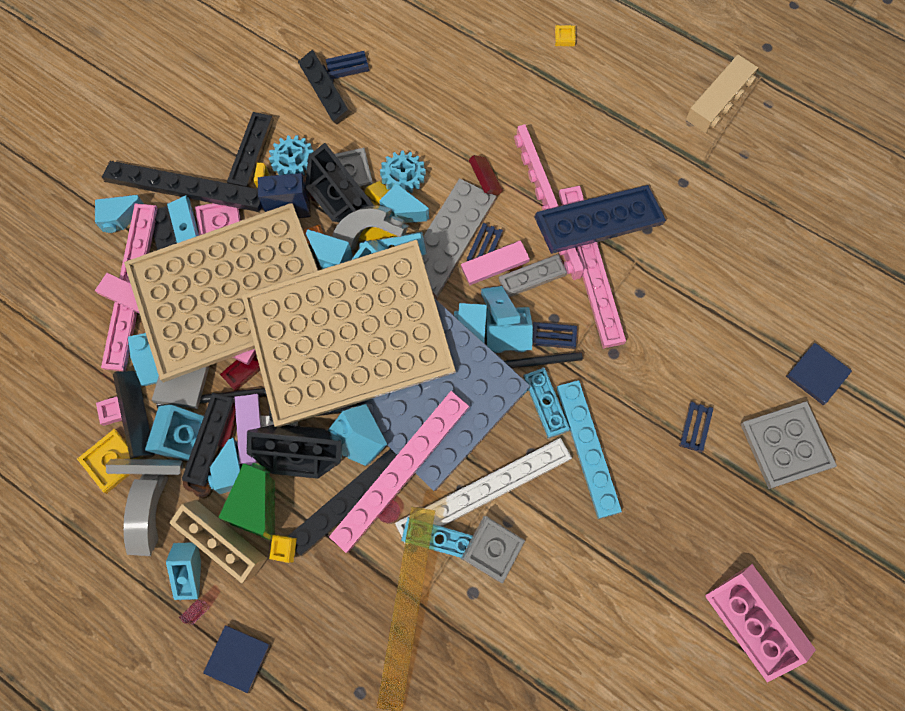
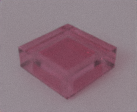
[179,599,210,625]

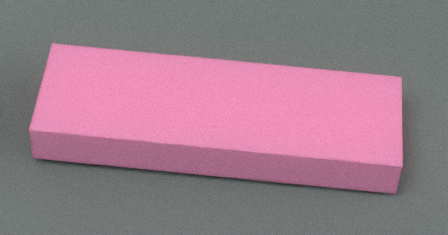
[461,241,530,286]

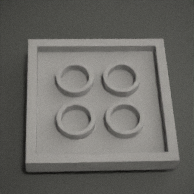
[740,401,837,489]

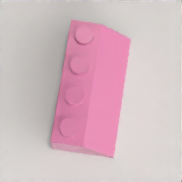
[705,564,816,682]

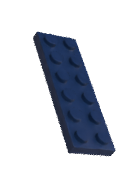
[534,185,666,254]

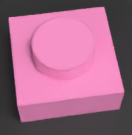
[96,397,122,426]

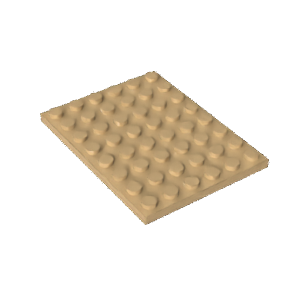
[124,203,318,383]
[242,240,456,427]

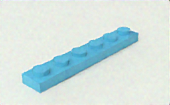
[557,380,622,519]

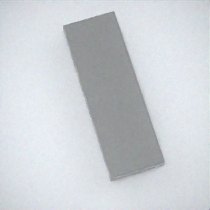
[498,254,567,297]
[106,459,183,475]

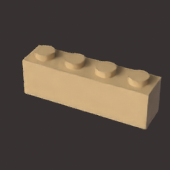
[686,55,758,133]
[170,500,267,583]

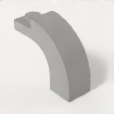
[332,206,409,250]
[124,474,168,556]

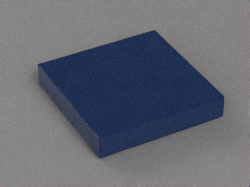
[786,343,852,405]
[203,625,271,693]

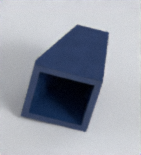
[258,173,311,218]

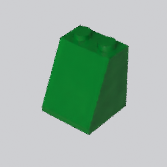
[218,463,275,541]

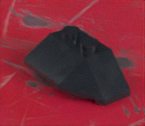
[305,143,374,222]
[246,425,342,479]

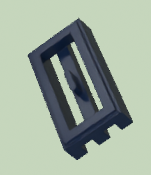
[326,51,369,79]
[467,223,503,261]
[532,322,577,349]
[679,402,713,453]

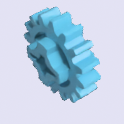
[269,135,313,175]
[380,151,426,194]

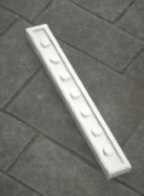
[395,438,572,545]

